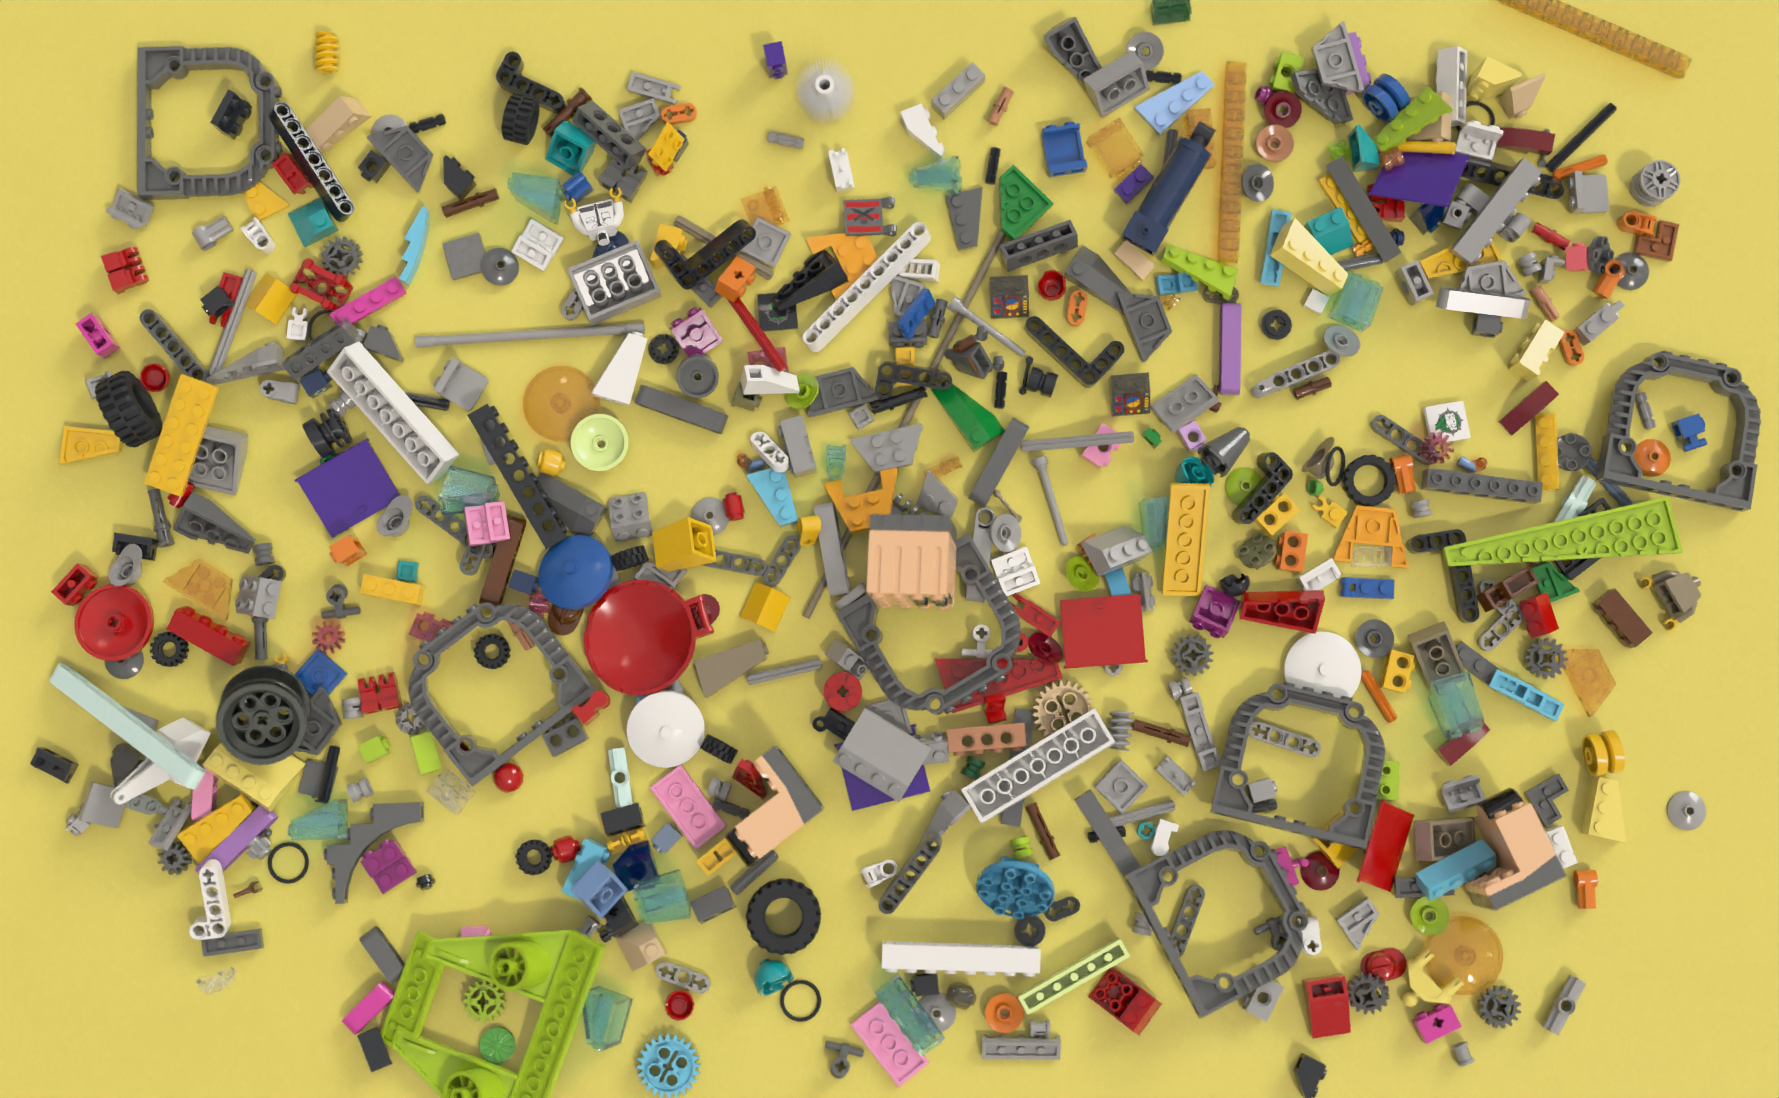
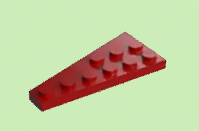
[935,658,1063,714]

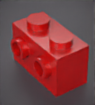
[51,563,100,606]
[1519,592,1559,638]

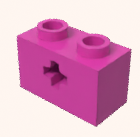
[76,313,120,359]
[1412,1003,1462,1044]

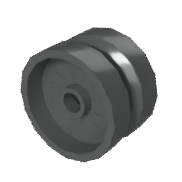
[677,354,719,398]

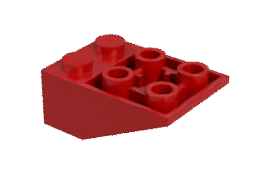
[1088,967,1162,1035]
[1302,974,1351,1039]

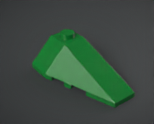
[931,380,1005,452]

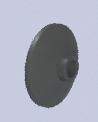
[1241,164,1274,202]
[481,248,519,286]
[1611,253,1649,290]
[1355,619,1394,658]
[105,650,144,679]

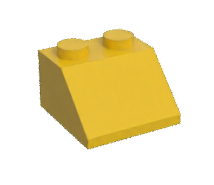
[650,224,688,269]

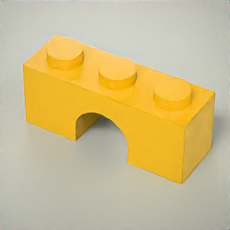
[360,574,425,606]

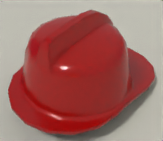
[1360,948,1407,981]

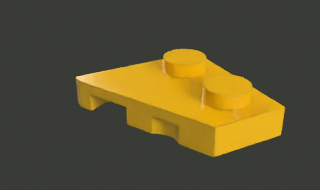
[243,182,290,221]

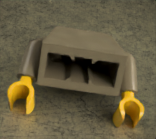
[1638,570,1701,631]

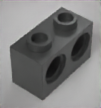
[542,716,590,757]

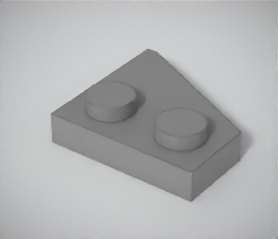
[618,98,660,141]
[891,276,926,317]
[916,470,959,518]
[634,562,687,590]
[1335,897,1379,951]

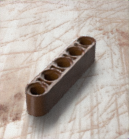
[479,515,527,606]

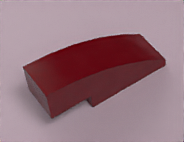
[1496,127,1556,156]
[1499,381,1559,436]
[1435,715,1490,766]

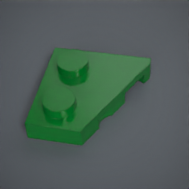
[1532,562,1580,603]

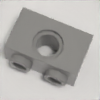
[1395,260,1434,306]
[1242,981,1284,1022]

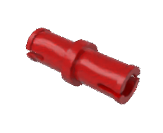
[1531,222,1571,251]

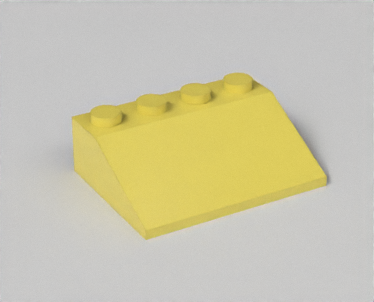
[203,743,306,812]

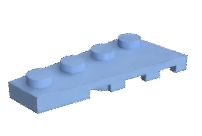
[1134,71,1215,136]

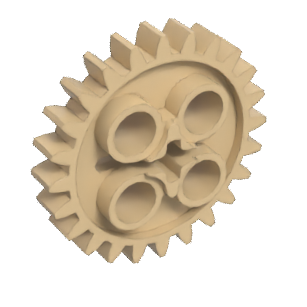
[1032,680,1095,736]

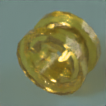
[1162,292,1181,311]

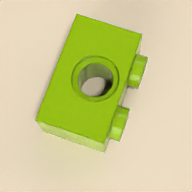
[1268,51,1304,94]

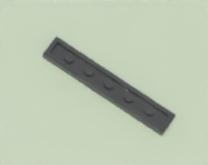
[1326,156,1402,263]
[1001,708,1035,826]
[1074,789,1141,880]

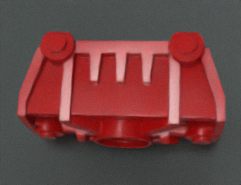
[289,258,353,310]

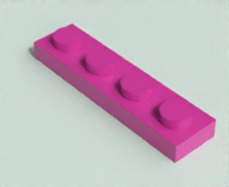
[330,276,406,325]

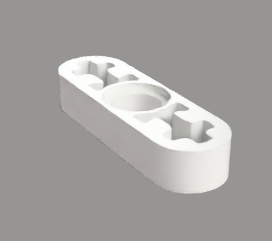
[750,432,789,472]

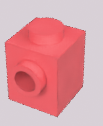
[1566,243,1590,272]

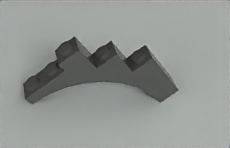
[324,802,424,904]

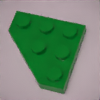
[999,164,1054,240]

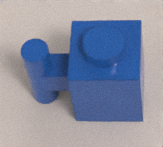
[562,171,594,204]
[1671,413,1707,452]

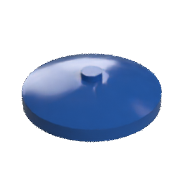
[538,535,613,610]

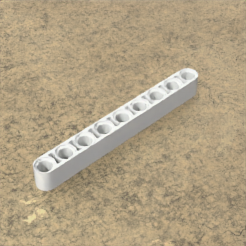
[802,222,931,352]

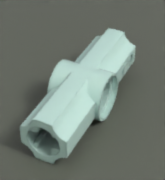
[1553,476,1597,522]
[608,748,633,808]

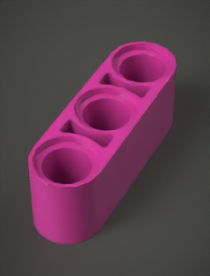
[342,981,395,1035]

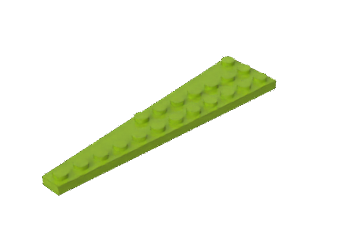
[1442,497,1683,567]

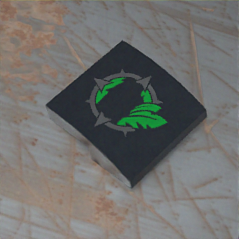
[757,293,798,332]

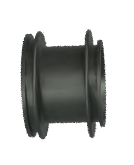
[216,665,311,765]

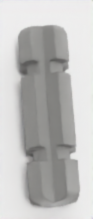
[767,131,804,149]
[1635,392,1656,429]

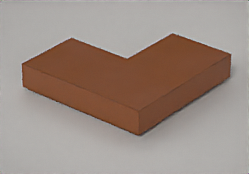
[1633,220,1679,262]

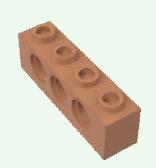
[947,723,1027,756]

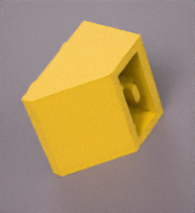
[1310,812,1358,869]

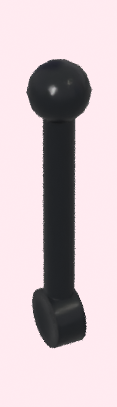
[1019,356,1033,395]

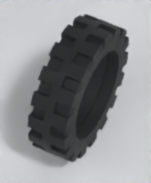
[1342,455,1396,506]

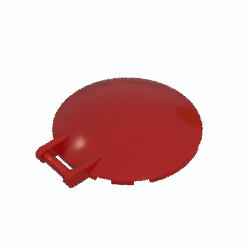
[584,579,714,695]

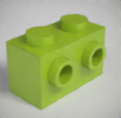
[1376,761,1400,800]

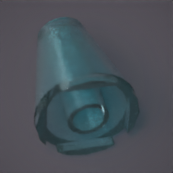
[909,156,962,194]

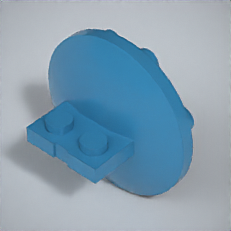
[976,856,1055,920]

